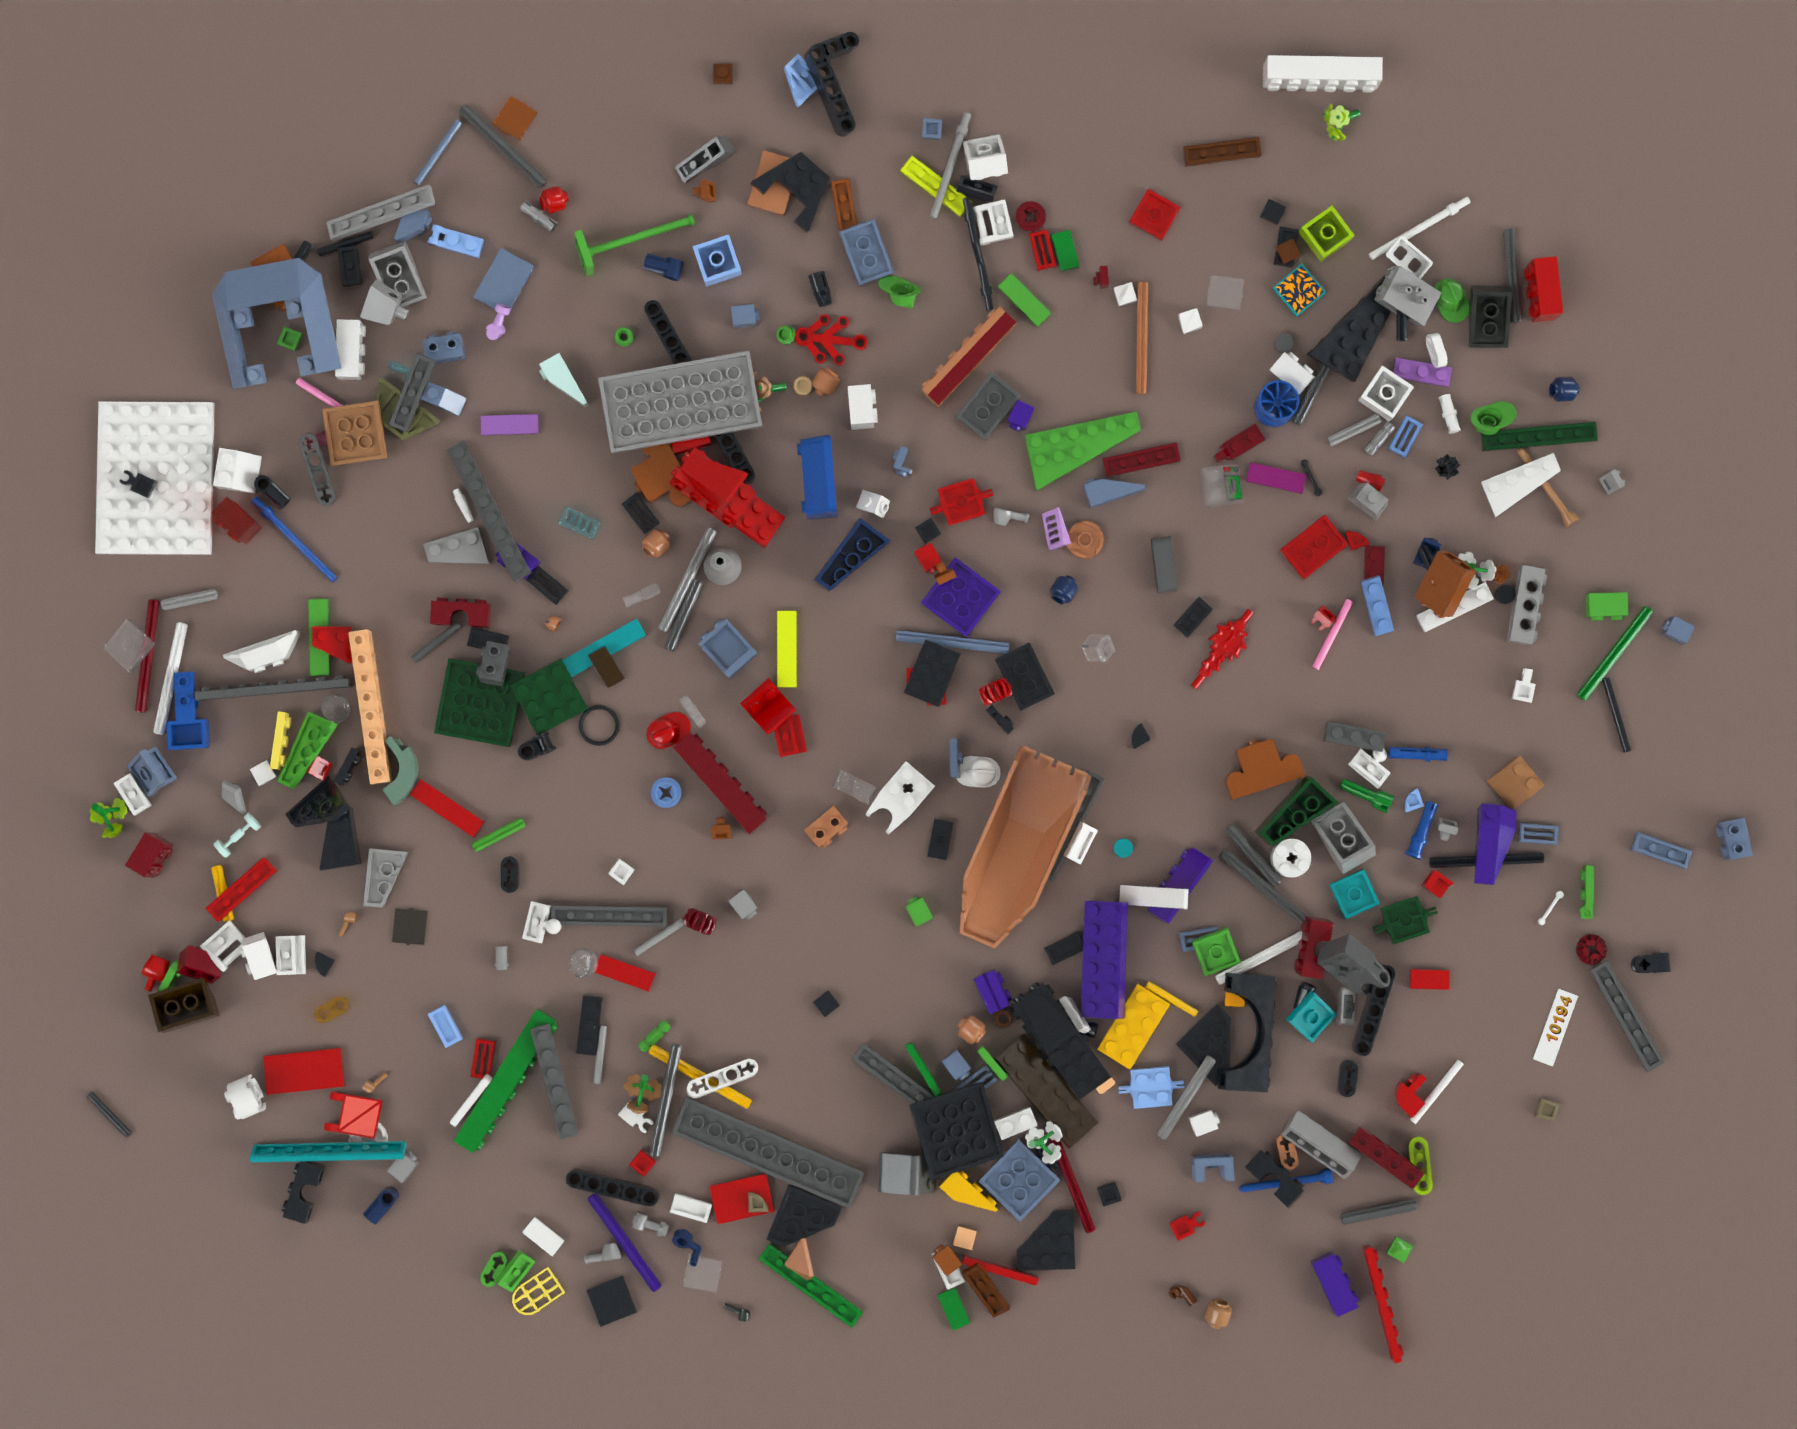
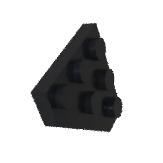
[285,776,351,828]
[1175,1004,1231,1086]
[766,1185,842,1247]
[1016,1210,1075,1271]

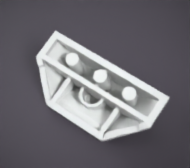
[223,630,300,673]

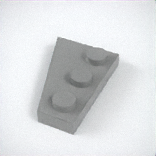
[363,848,408,908]

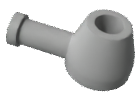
[993,507,1029,526]
[584,1243,621,1264]

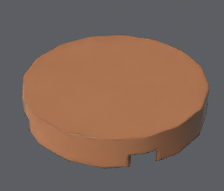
[1067,521,1104,559]

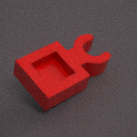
[1169,1211,1206,1241]

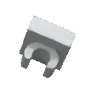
[1599,469,1625,495]
[1436,817,1459,841]

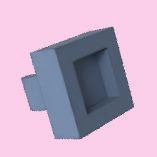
[922,118,942,140]

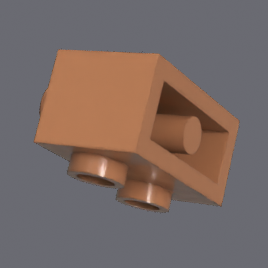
[804,806,848,848]

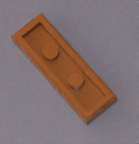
[830,178,857,238]

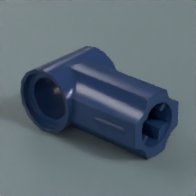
[643,253,684,281]
[363,1187,399,1225]

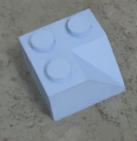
[693,234,742,287]

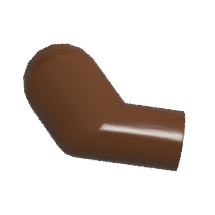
[1169,1285,1197,1306]

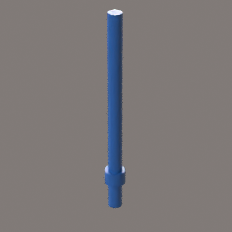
[251,496,337,582]

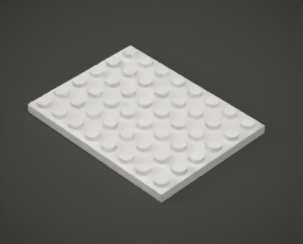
[95,402,215,555]

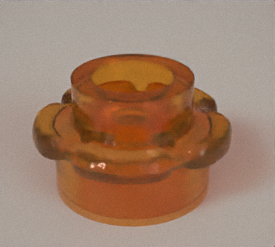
[1493,565,1510,583]

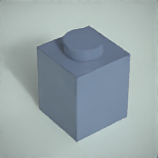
[731,304,760,329]
[1661,616,1695,645]
[942,1049,971,1080]

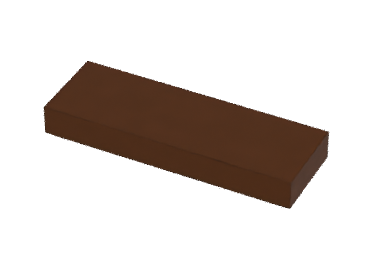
[962,1262,1010,1318]

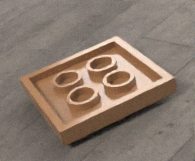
[322,401,387,466]

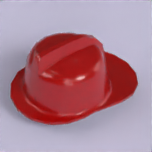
[646,712,691,749]

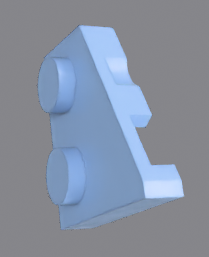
[784,54,817,107]

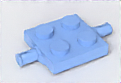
[1118,1066,1184,1109]

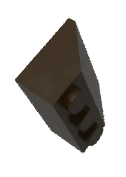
[148,978,220,1033]

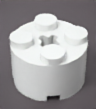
[1270,839,1311,877]
[224,1074,266,1120]

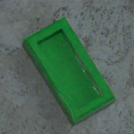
[1051,230,1079,272]
[937,1287,970,1331]

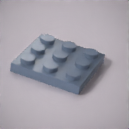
[978,1139,1060,1222]

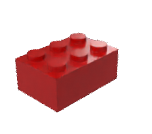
[1524,256,1563,322]

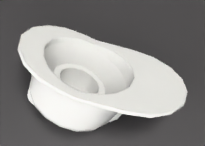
[956,756,1001,788]

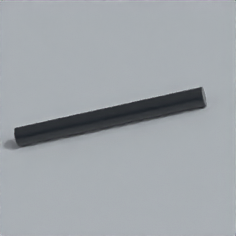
[1602,677,1631,753]

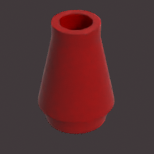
[1356,470,1386,492]

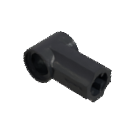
[254,475,291,510]

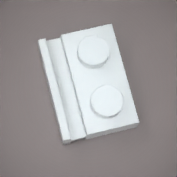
[276,935,306,975]

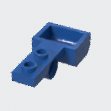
[166,672,210,750]

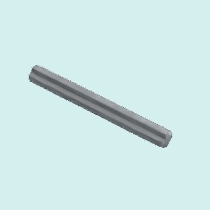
[1157,1056,1215,1140]

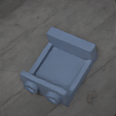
[698,618,758,679]

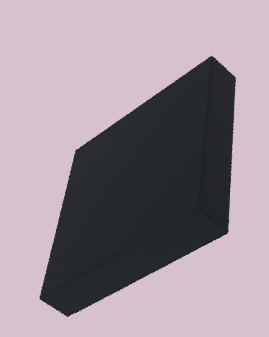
[586,1276,637,1327]

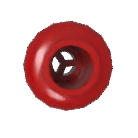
[539,186,569,214]

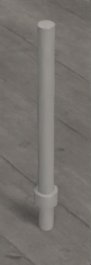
[929,112,971,220]

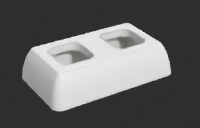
[1386,236,1433,279]

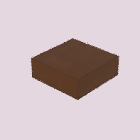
[1275,239,1301,265]

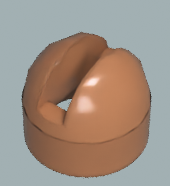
[545,615,562,632]

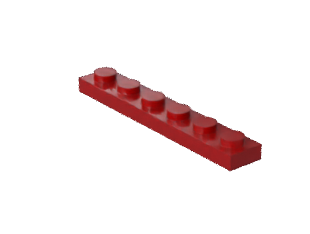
[1362,1245,1404,1363]

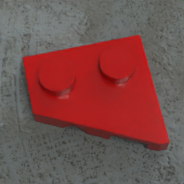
[311,626,352,664]

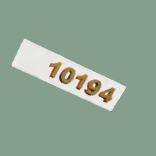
[1533,989,1578,1066]

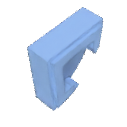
[1404,788,1424,813]

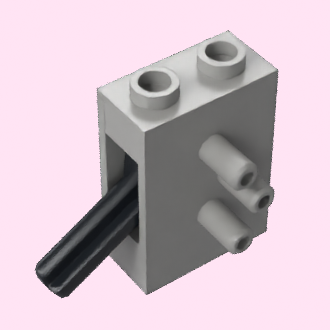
[1374,266,1441,341]

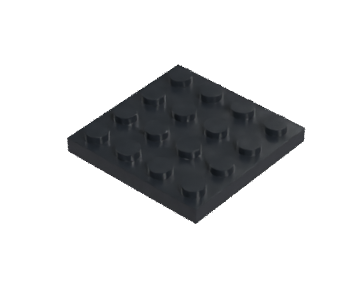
[909,1082,1004,1180]

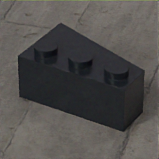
[319,807,361,871]

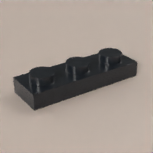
[576,996,603,1056]

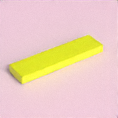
[900,156,972,217]
[777,611,797,688]

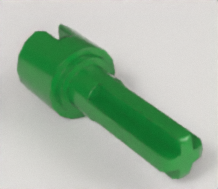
[1340,779,1394,814]

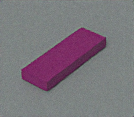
[1246,462,1306,494]

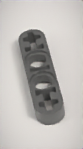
[299,433,336,506]

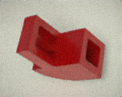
[1394,1072,1427,1118]

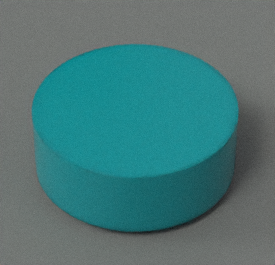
[1114,839,1133,858]

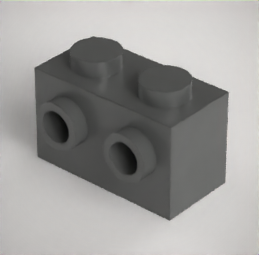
[476,641,511,687]

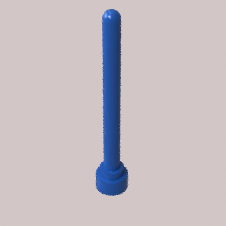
[1239,1168,1333,1192]

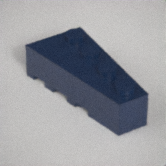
[813,518,890,592]

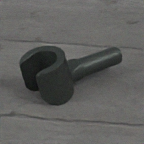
[724,1303,750,1322]

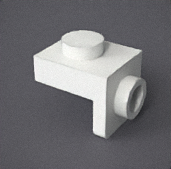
[856,490,890,518]

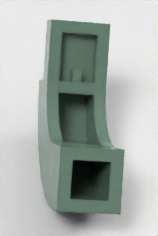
[382,736,419,806]

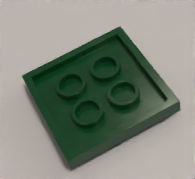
[510,658,588,736]

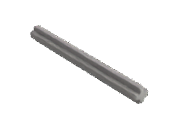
[659,527,716,632]

